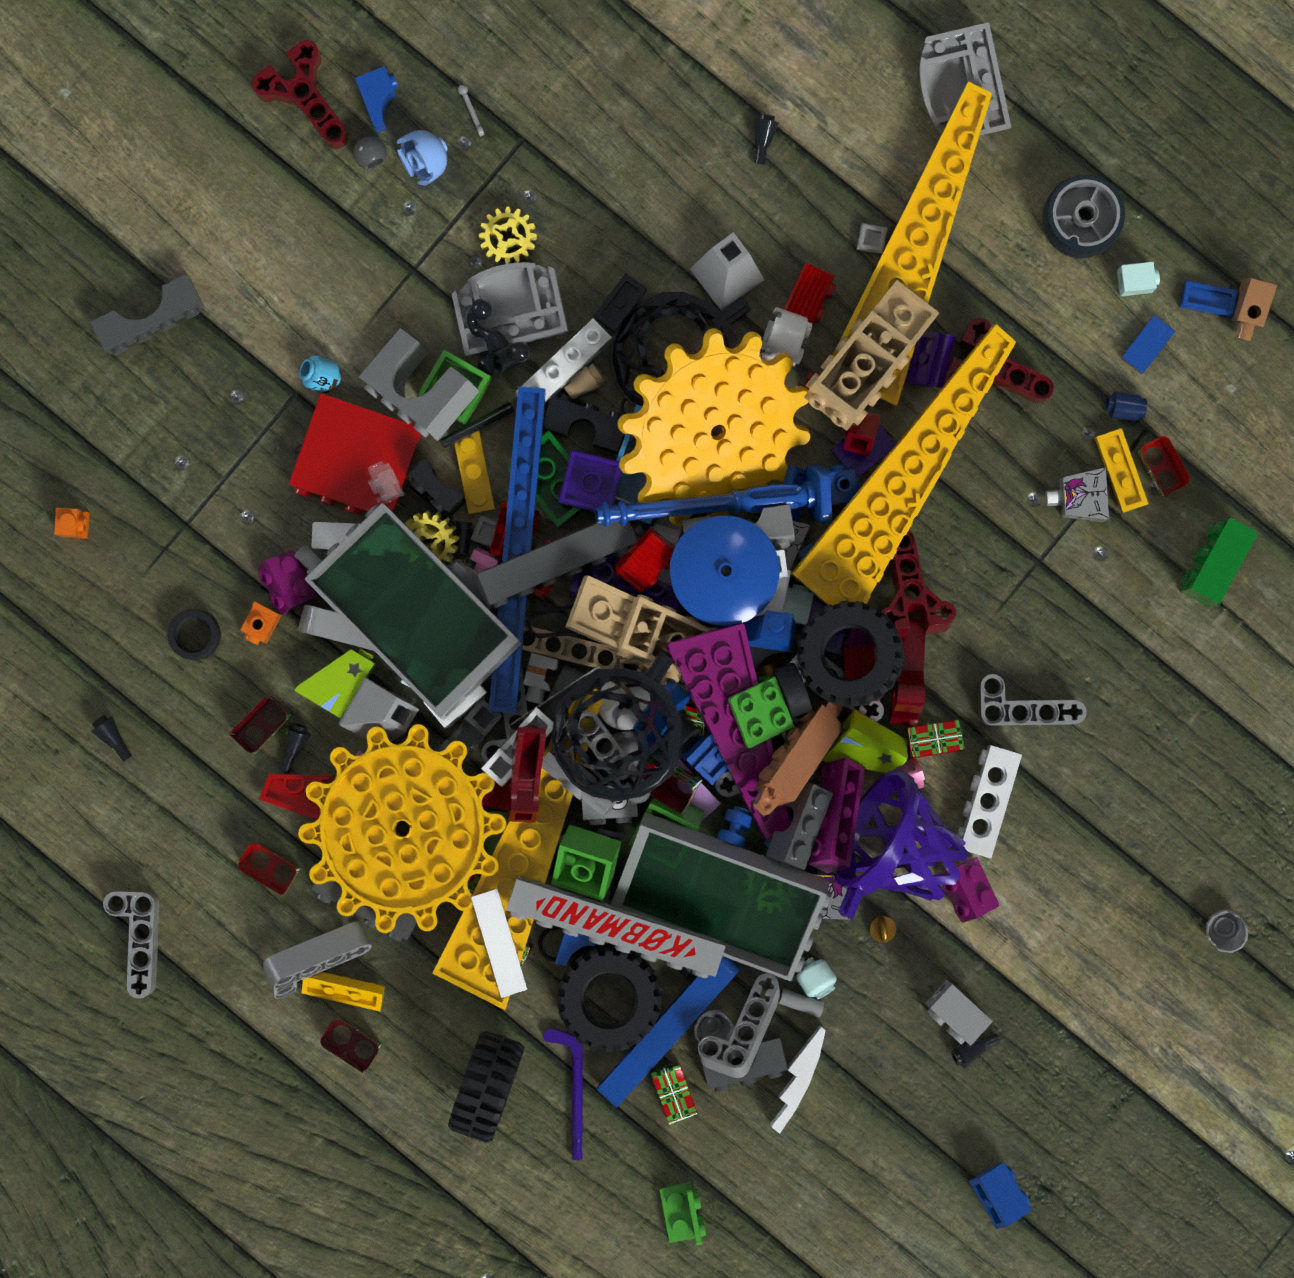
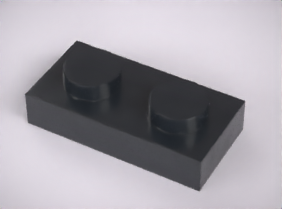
[593,273,647,333]

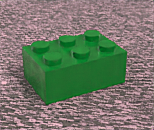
[507,431,584,530]
[1180,517,1259,607]

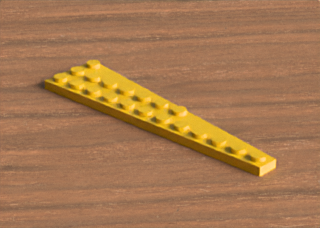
[832,81,992,407]
[791,324,1016,605]
[432,689,603,1010]

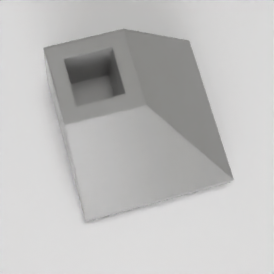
[690,232,764,311]
[338,677,419,742]

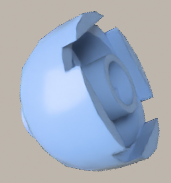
[397,130,447,186]

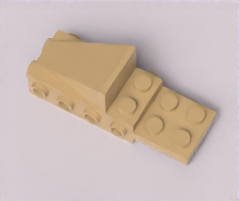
[804,280,939,431]
[565,576,717,683]

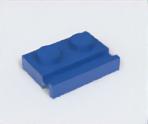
[683,731,728,785]

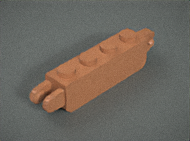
[753,700,843,816]

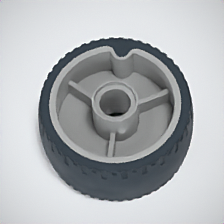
[1042,175,1125,258]

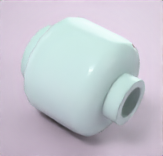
[796,957,837,1000]

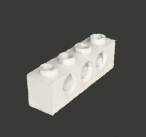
[515,318,612,406]
[956,745,1022,858]

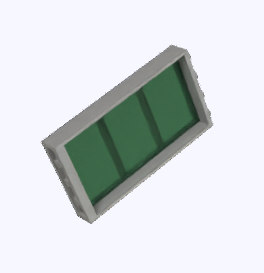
[305,502,522,720]
[611,812,832,981]

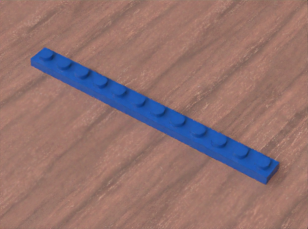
[489,386,546,713]

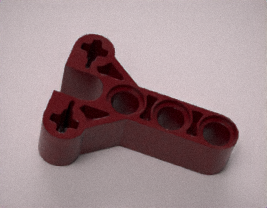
[252,40,348,149]
[943,318,1054,403]
[881,530,956,637]
[889,616,926,726]

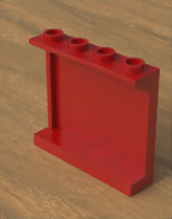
[289,393,423,524]

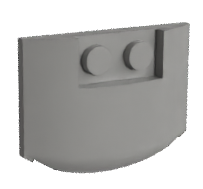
[919,22,1011,136]
[452,262,568,357]

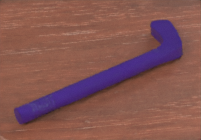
[543,1028,583,1160]

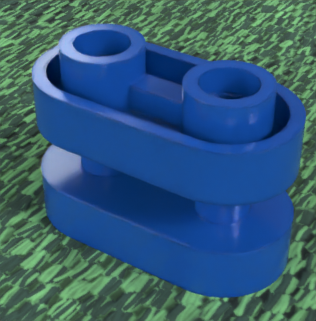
[717,806,753,848]

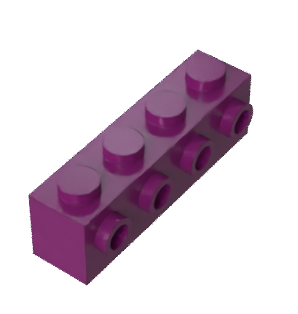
[808,757,865,873]

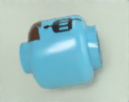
[299,355,341,394]

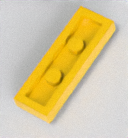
[1095,428,1148,514]
[454,431,495,515]
[301,971,385,1011]

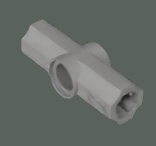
[542,747,617,817]

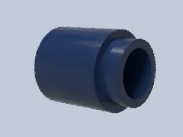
[1105,391,1147,421]

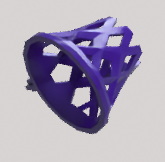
[833,769,968,919]

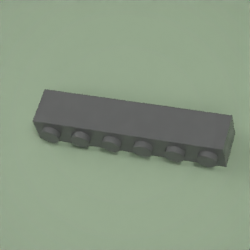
[472,521,637,608]

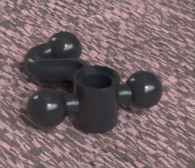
[467,299,531,376]

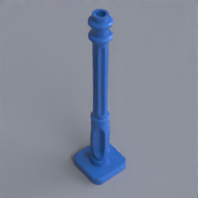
[595,464,832,527]

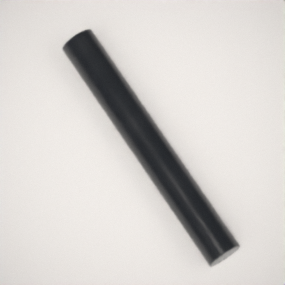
[439,402,514,448]

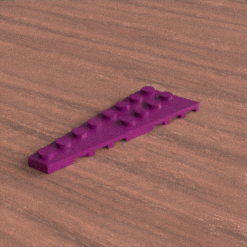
[665,623,790,841]

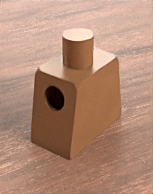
[1232,278,1277,341]

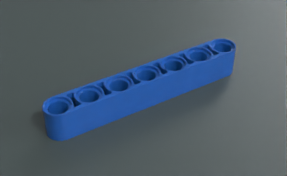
[596,956,741,1108]

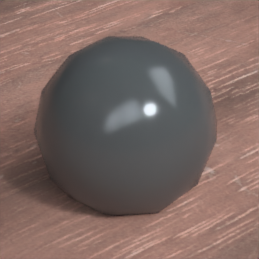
[353,136,387,170]

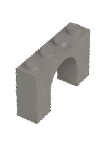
[359,328,479,441]

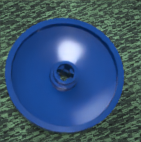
[669,516,780,626]

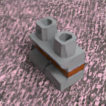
[524,653,560,704]

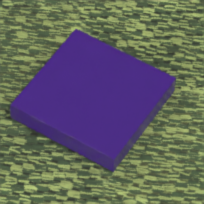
[558,450,622,512]

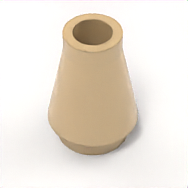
[564,363,605,399]

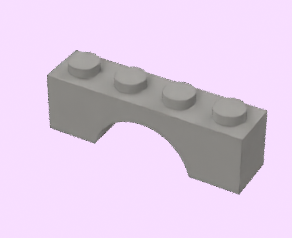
[682,504,795,550]

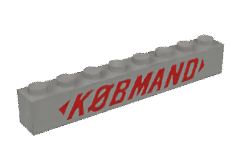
[506,875,726,978]

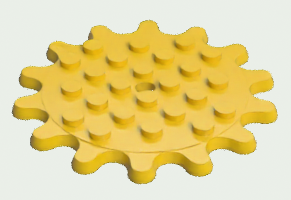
[617,328,810,526]
[298,724,507,933]

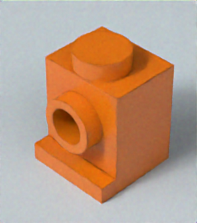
[54,508,90,539]
[240,601,282,645]

